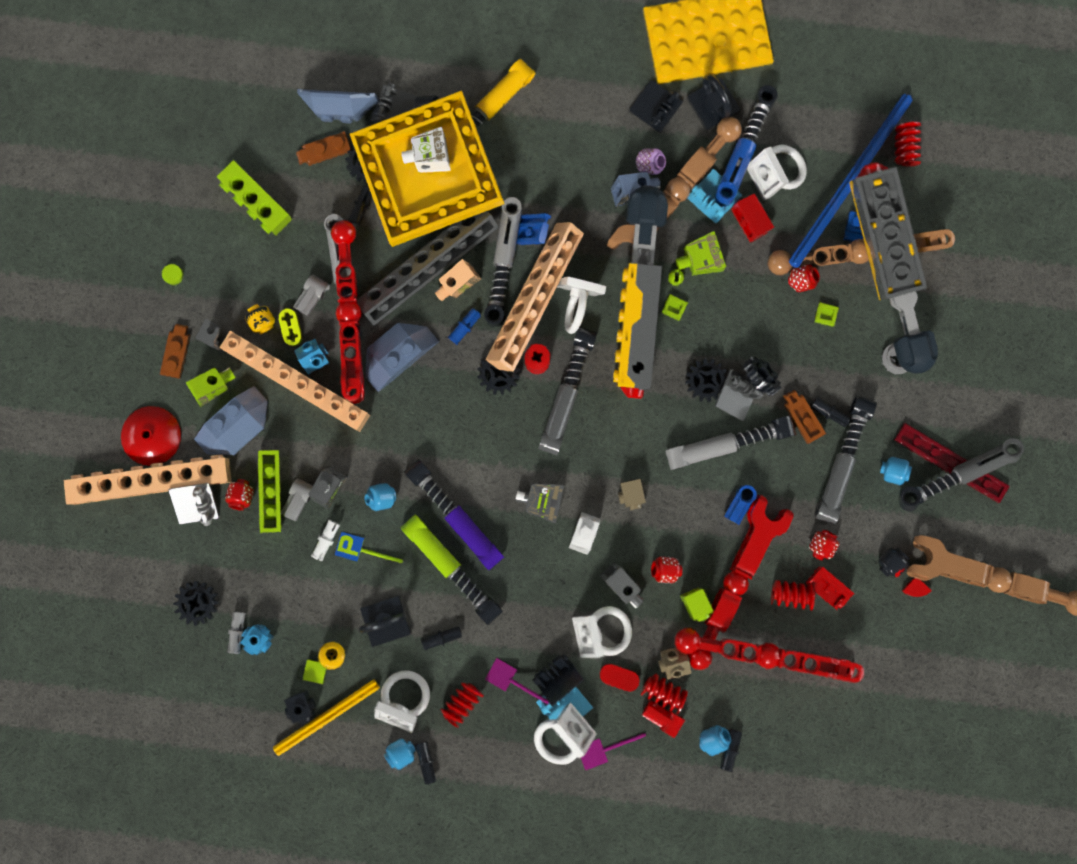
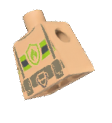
[434,259,481,301]

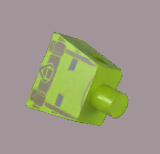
[675,231,726,276]
[186,368,235,407]

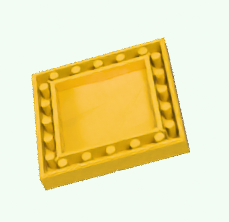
[350,90,504,247]

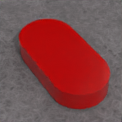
[600,664,640,692]

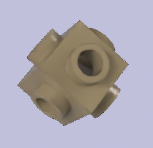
[658,647,691,680]

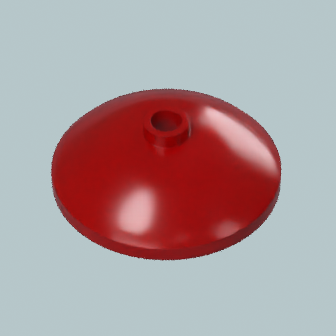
[121,406,181,466]

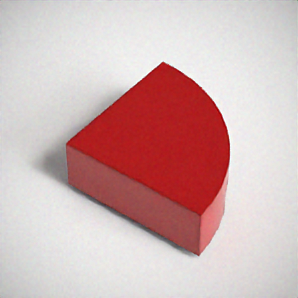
[902,578,932,597]

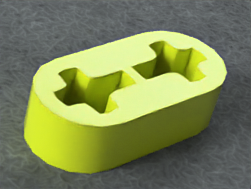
[279,309,302,347]

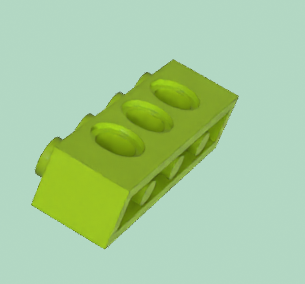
[216,160,292,236]
[258,450,281,533]

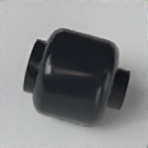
[878,547,910,577]

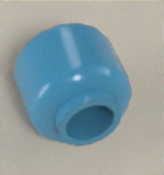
[880,457,912,485]
[365,483,396,511]
[699,725,731,756]
[384,738,416,770]

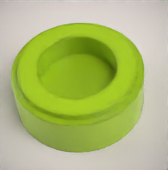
[162,264,183,285]

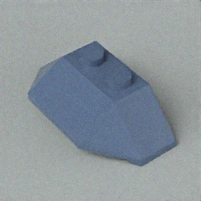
[297,89,379,123]
[365,323,439,392]
[194,386,268,455]

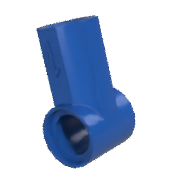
[724,485,757,525]

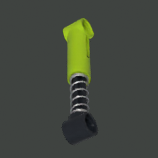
[400,514,503,625]

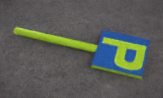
[335,532,403,563]

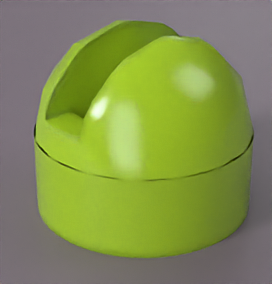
[668,269,684,286]

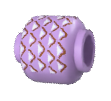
[636,148,666,175]

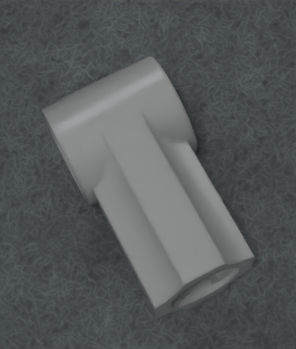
[293,274,330,317]
[280,478,313,521]

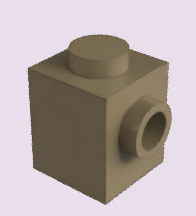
[618,479,646,510]

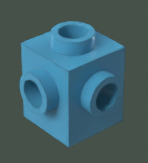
[294,339,329,374]
[240,624,274,655]

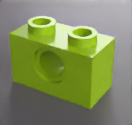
[680,587,713,622]

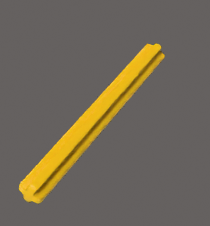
[273,680,380,756]

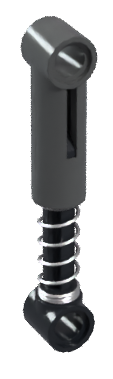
[538,327,598,455]
[815,395,877,525]
[899,438,1024,512]

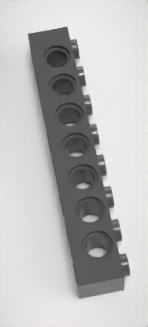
[357,211,499,326]

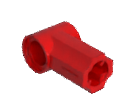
[641,700,686,738]

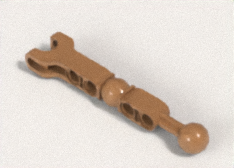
[607,117,742,261]
[768,229,955,275]
[907,535,1077,616]

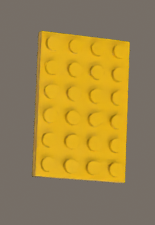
[643,0,774,84]

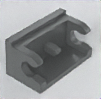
[195,319,228,353]

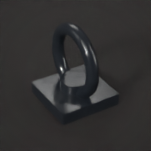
[687,74,741,131]
[359,596,411,647]

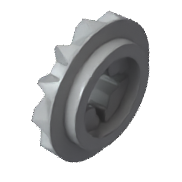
[882,343,908,375]

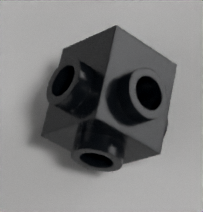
[284,690,317,725]

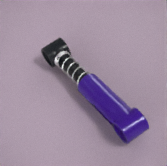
[404,459,504,571]

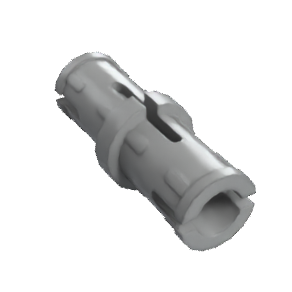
[227,611,246,654]

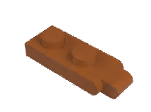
[296,132,351,166]
[160,324,191,379]
[783,390,826,444]

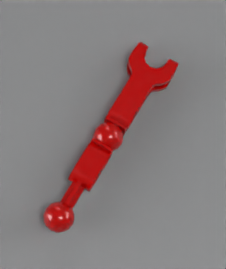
[331,220,365,404]
[687,495,794,670]
[675,628,864,683]

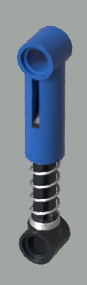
[714,85,778,207]

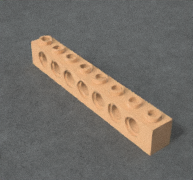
[485,222,584,372]
[219,331,370,432]
[64,455,232,505]

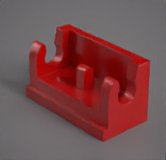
[731,193,774,243]
[805,566,855,610]

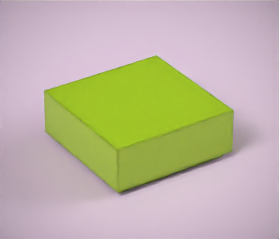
[661,294,688,321]
[814,302,839,327]
[303,659,327,684]

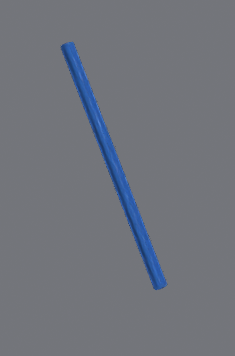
[789,94,912,268]

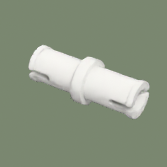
[311,519,340,561]

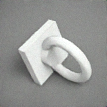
[747,145,807,201]
[557,277,606,334]
[572,606,632,658]
[374,671,430,733]
[534,703,597,765]

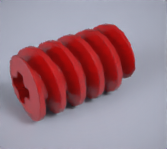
[895,122,921,167]
[524,344,550,374]
[771,580,816,611]
[641,674,688,714]
[440,682,484,728]

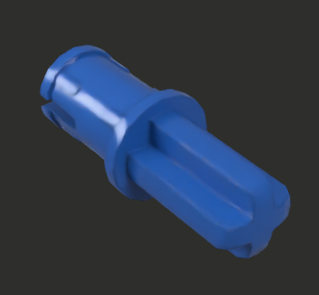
[448,308,481,345]

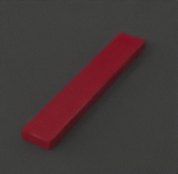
[894,423,1010,503]

